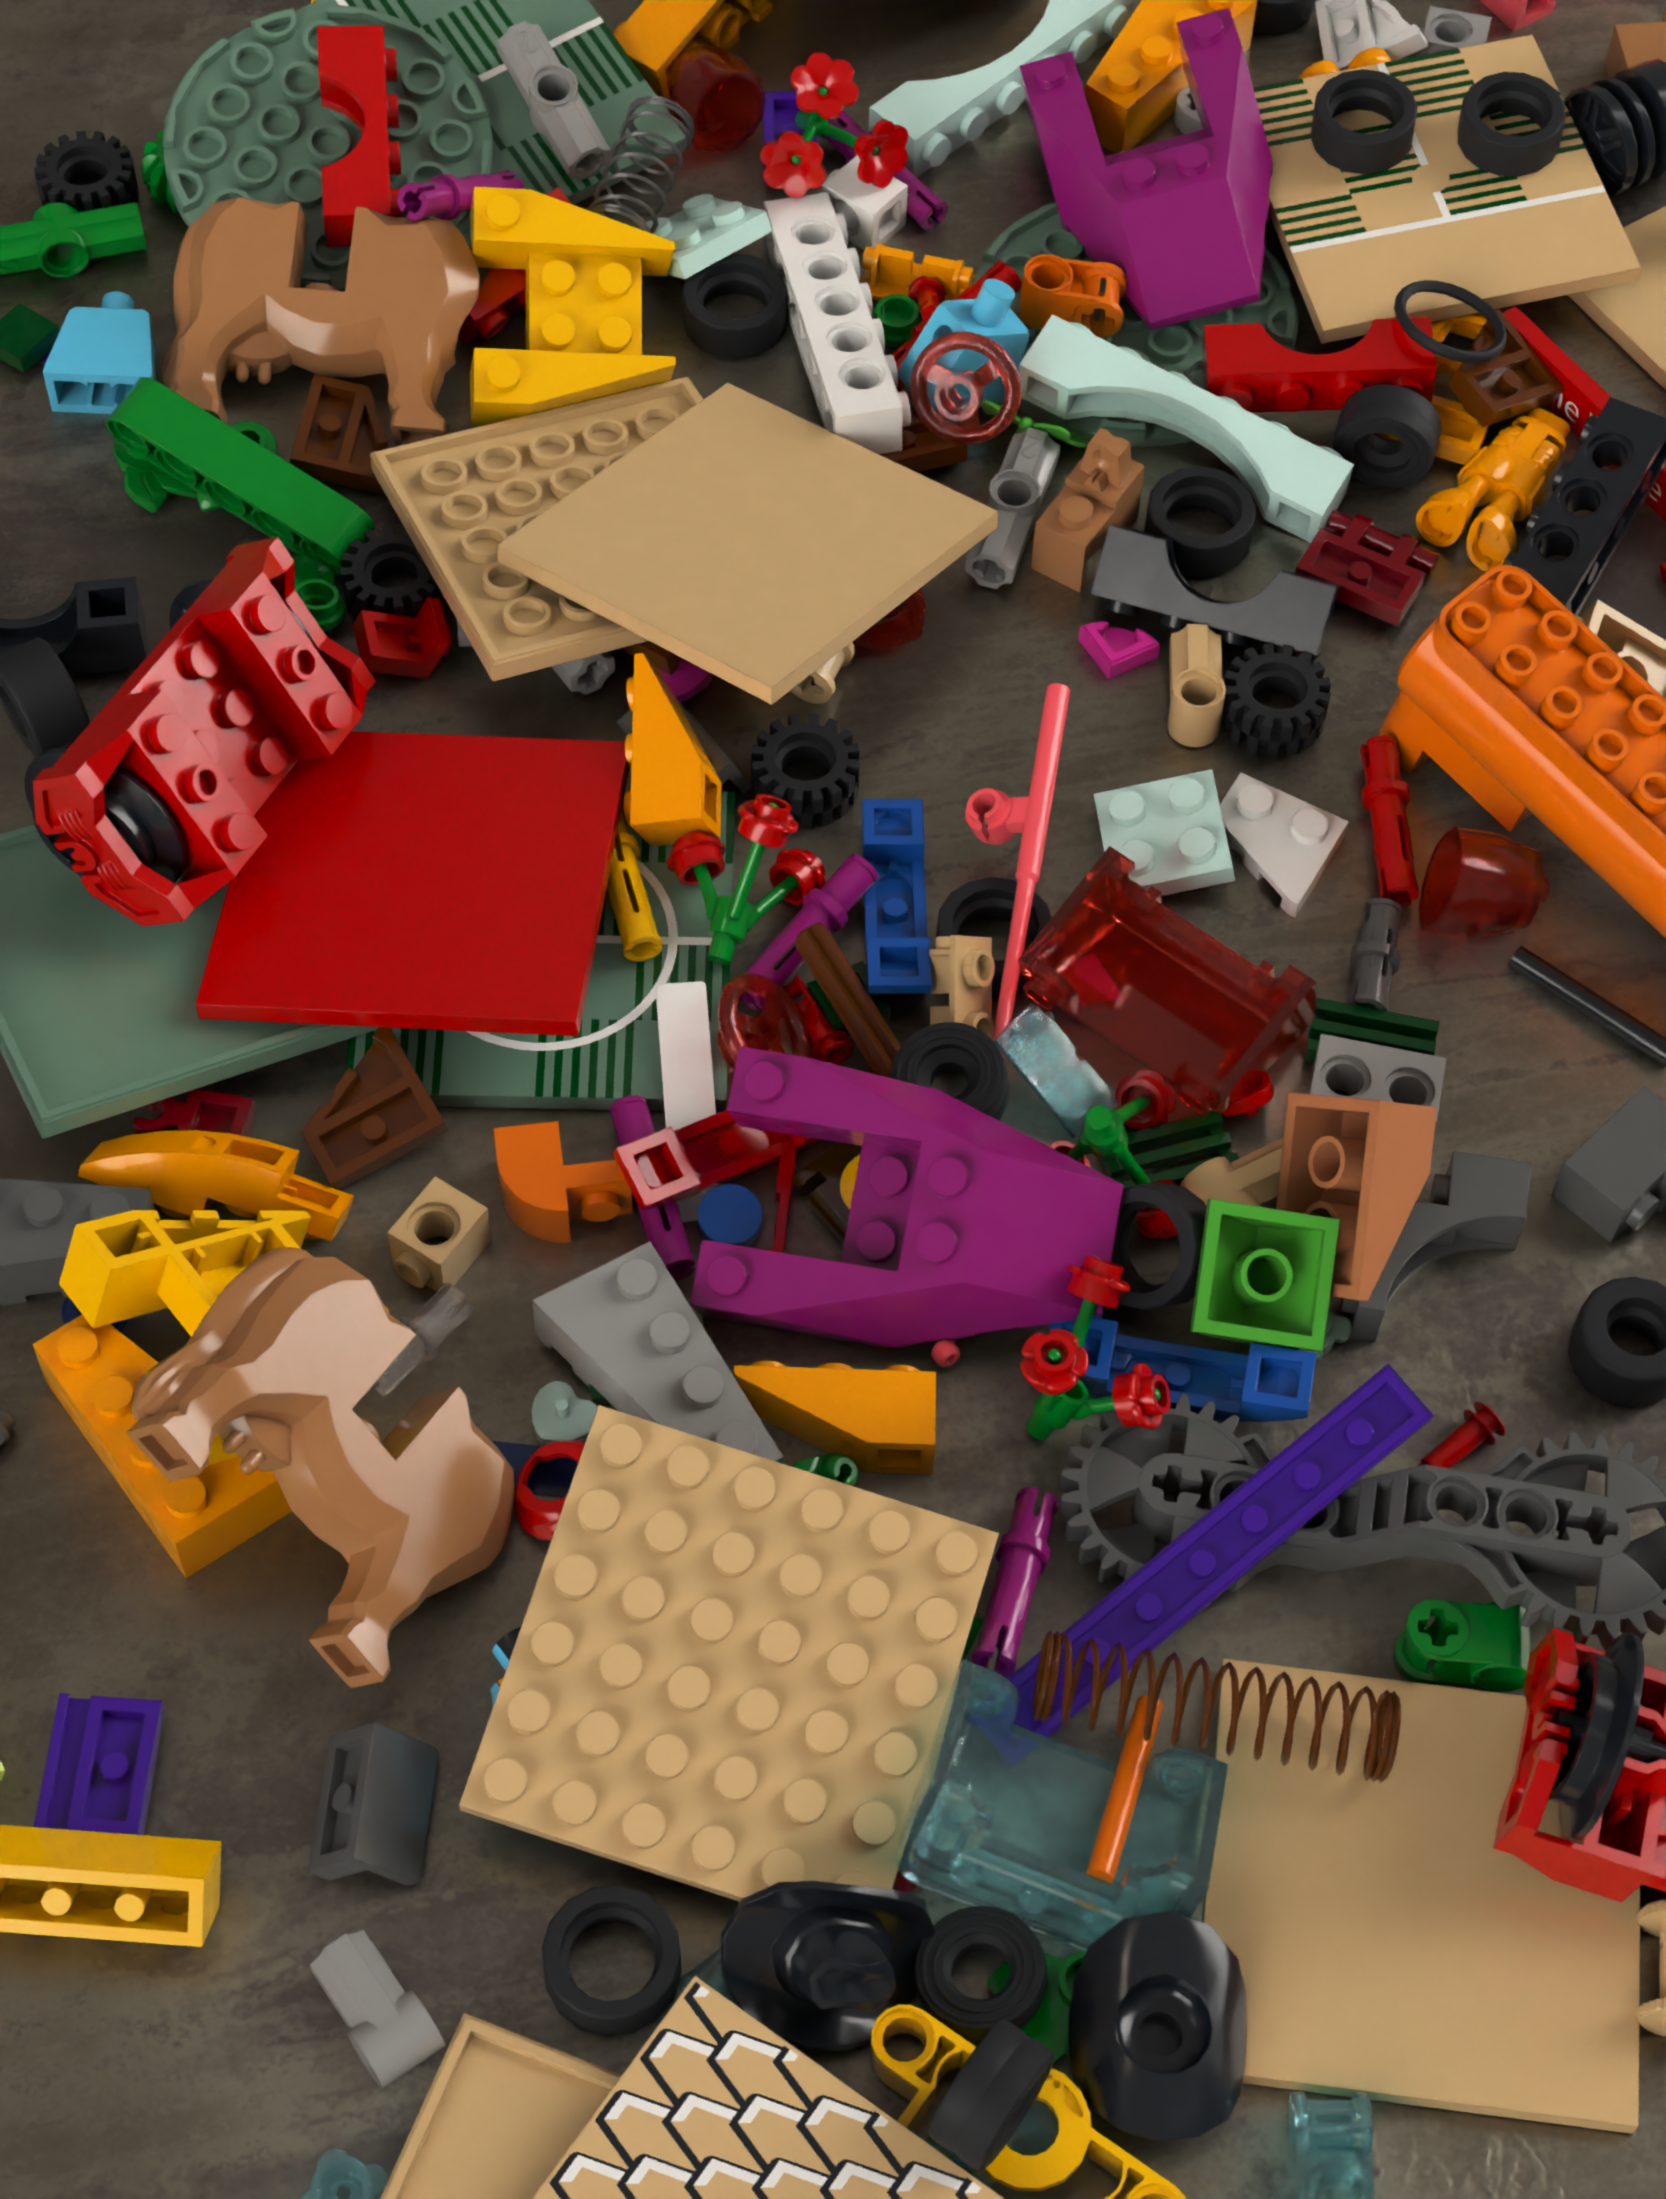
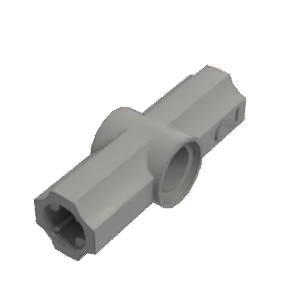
[496,21,611,180]
[964,427,1060,589]

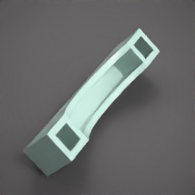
[868,0,1132,177]
[1016,314,1354,543]

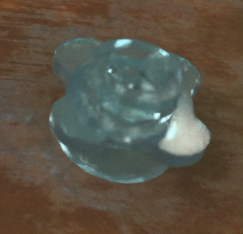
[300,2149,388,2199]

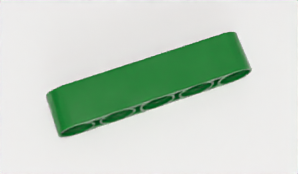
[106,377,375,575]

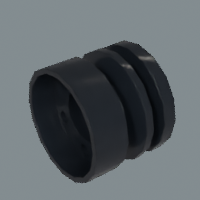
[1564,59,1666,197]

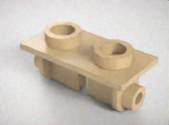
[929,935,995,1039]

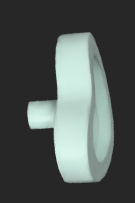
[532,1381,598,1445]

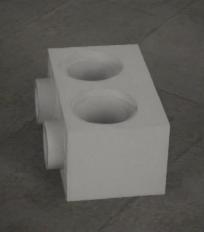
[1308,1034,1447,1126]

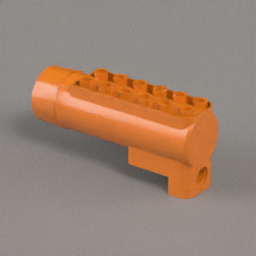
[1379,565,1666,939]

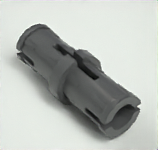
[1348,898,1403,1011]

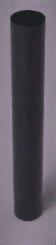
[1508,946,1666,1067]

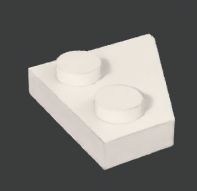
[1315,0,1428,71]
[1220,772,1349,918]

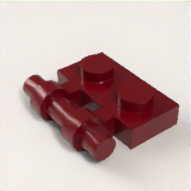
[1295,510,1439,627]

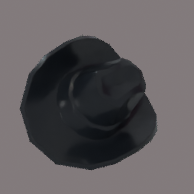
[721,1881,934,2051]
[1068,1911,1247,2142]

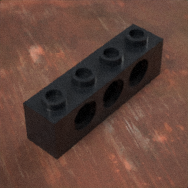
[1502,397,1666,615]

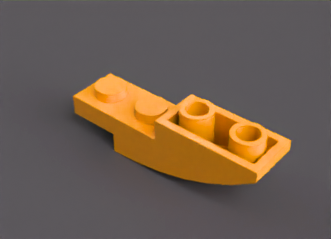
[78,1130,354,1242]

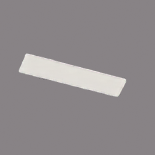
[656,981,716,1222]

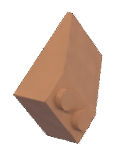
[1276,1092,1437,1301]

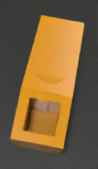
[623,653,722,847]
[734,1361,936,1474]

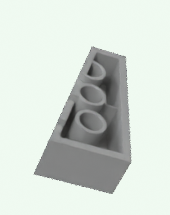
[532,1241,784,1464]

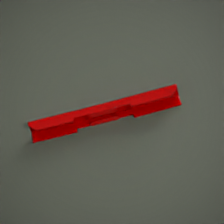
[768,1149,796,1253]

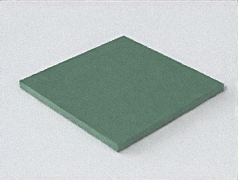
[0,824,378,1139]

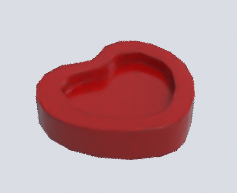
[1209,1070,1275,1117]

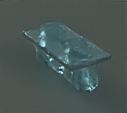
[993,1003,1118,1138]

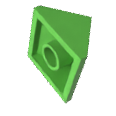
[1190,1199,1340,1352]

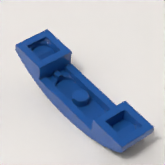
[862,799,932,994]
[1048,1318,1317,1422]

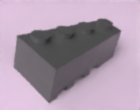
[0,1178,156,1306]

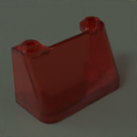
[1018,846,1316,1115]

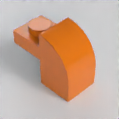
[493,1121,633,1243]

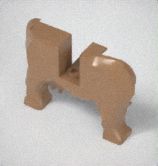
[158,197,480,445]
[127,1247,515,1688]

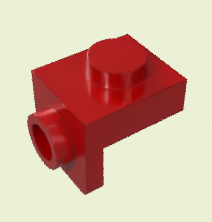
[353,597,452,679]

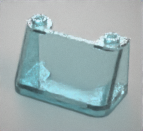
[895,1659,1228,1951]

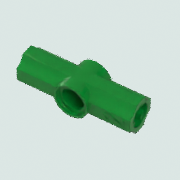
[0,202,147,278]

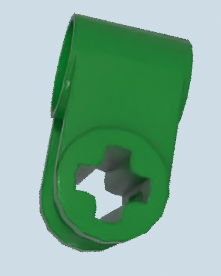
[1393,1599,1532,1692]

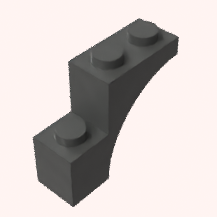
[1340,1151,1531,1342]

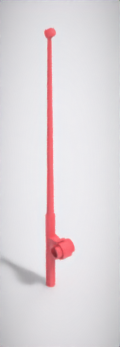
[931,683,1070,1368]

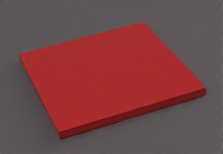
[195,731,629,1036]

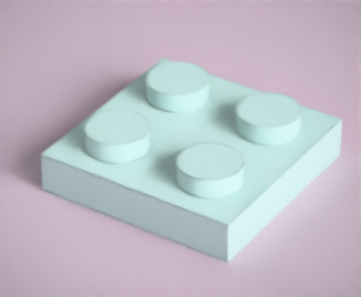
[639,194,772,280]
[1094,769,1235,906]

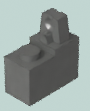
[1551,1086,1666,1243]

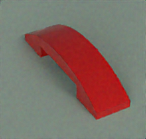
[612,1062,831,1210]

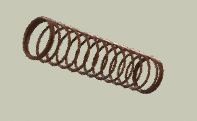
[1032,1630,1401,1783]

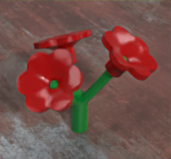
[760,52,908,198]

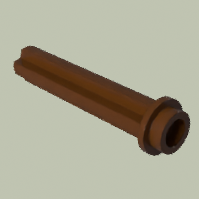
[795,922,901,1078]

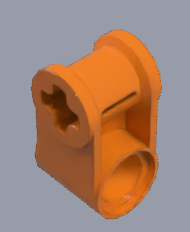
[1018,254,1127,338]

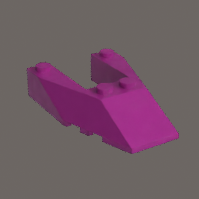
[1020,8,1273,330]
[690,1047,1124,1349]

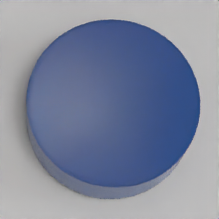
[697,1184,763,1247]

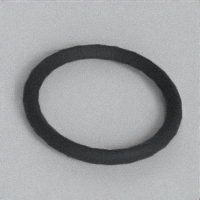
[1394,280,1507,363]

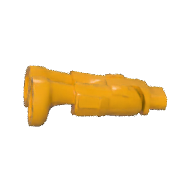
[1416,408,1570,572]

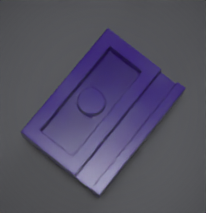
[34,1693,165,1835]

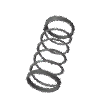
[588,95,695,234]

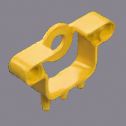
[871,2005,1186,2199]

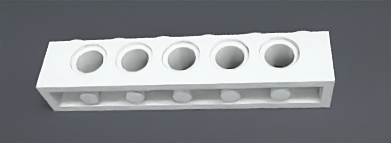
[764,192,911,454]

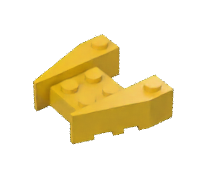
[470,186,676,427]
[59,1210,389,1466]

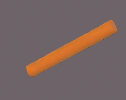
[1085,1695,1164,1887]

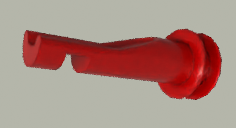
[908,276,945,324]
[779,975,854,1065]
[1418,1402,1505,1468]

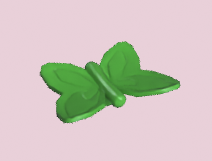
[981,400,1090,448]

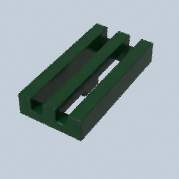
[1304,997,1440,1062]
[1100,1110,1239,1188]

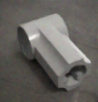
[310,1930,445,2089]

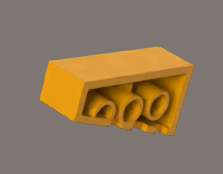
[613,0,773,100]
[1084,0,1257,153]
[32,1315,292,1579]

